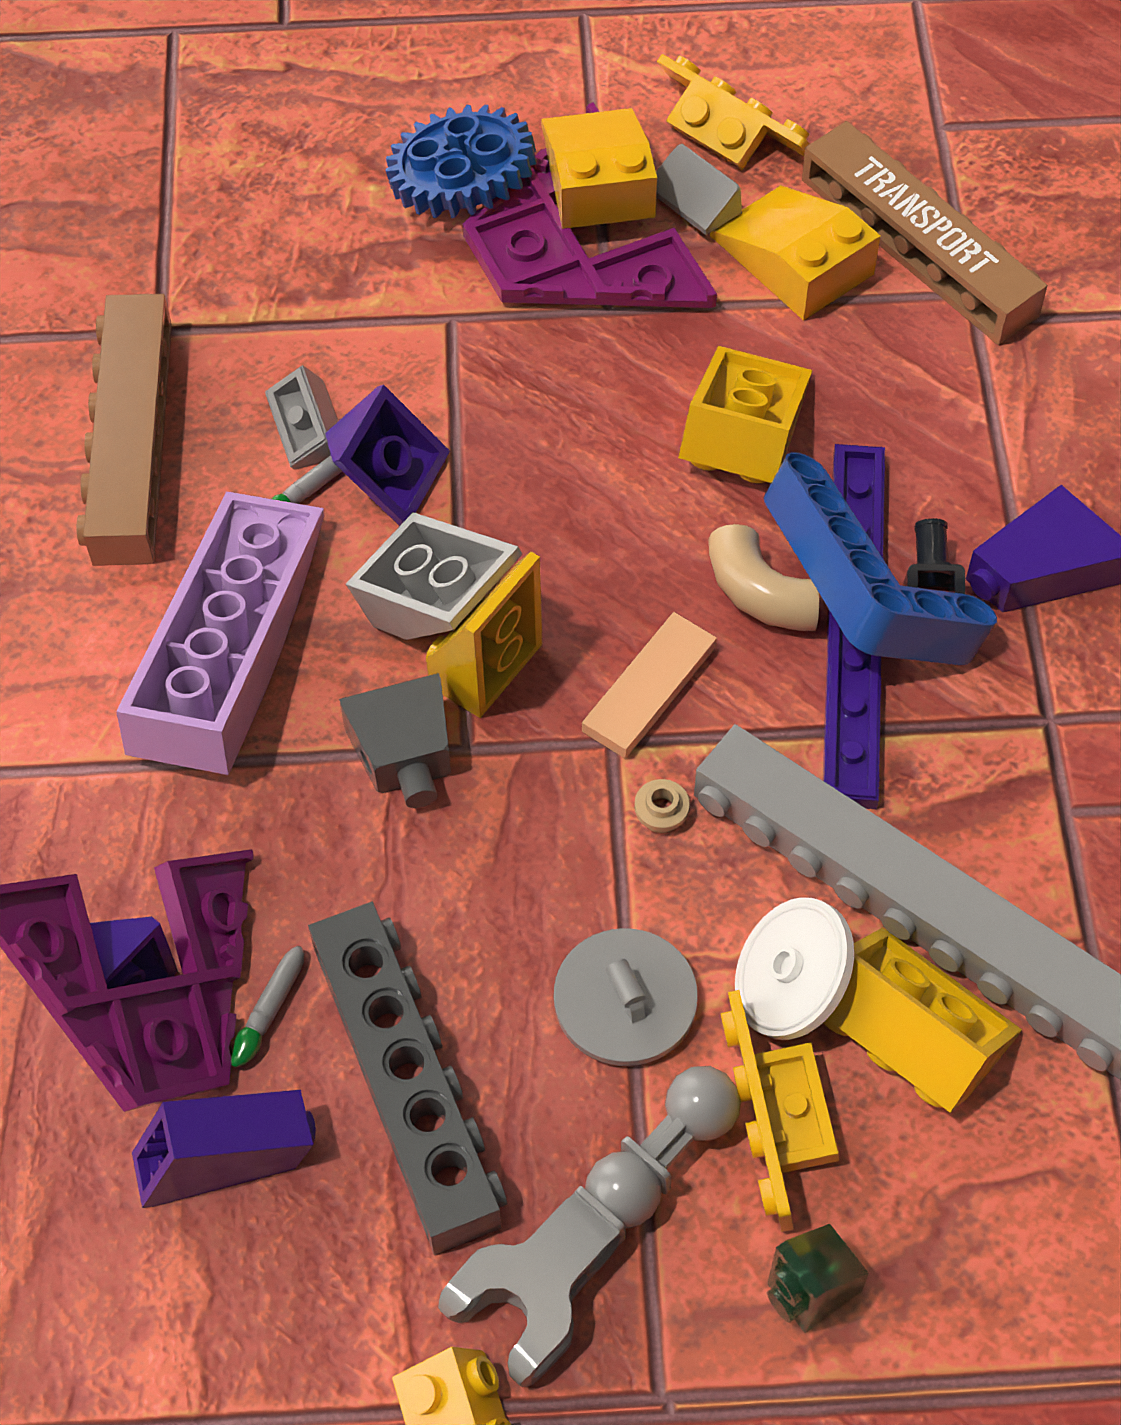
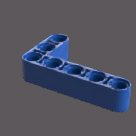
[763,452,997,665]

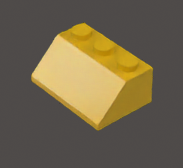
[823,927,1022,1112]

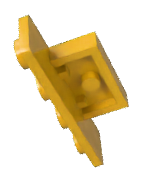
[657,54,810,170]
[720,990,839,1232]

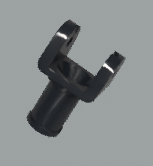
[902,518,966,594]

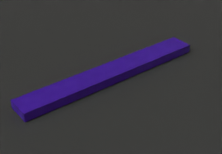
[823,444,885,809]

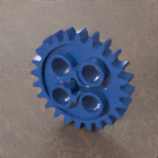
[385,104,537,218]

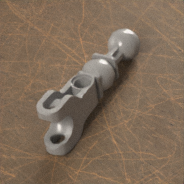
[438,1066,741,1387]

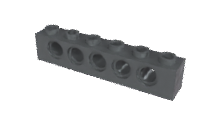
[308,901,507,1256]

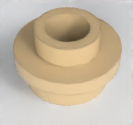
[634,779,690,833]

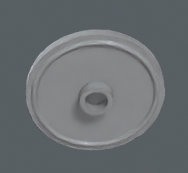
[554,928,697,1066]

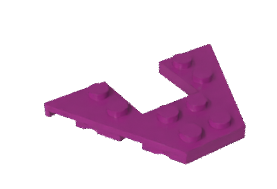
[463,102,717,308]
[0,849,254,1112]

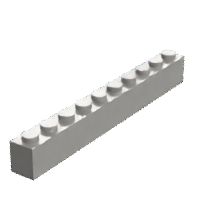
[694,724,1121,1080]

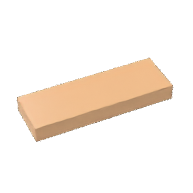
[582,612,717,759]

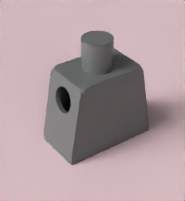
[339,673,451,808]

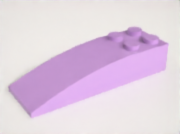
[116,491,324,775]

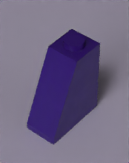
[966,485,1121,613]
[132,1090,316,1208]

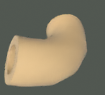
[708,524,819,631]

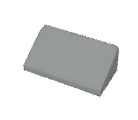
[656,144,742,235]
[265,365,338,469]

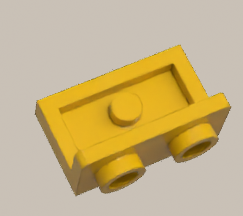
[392,1347,511,1425]

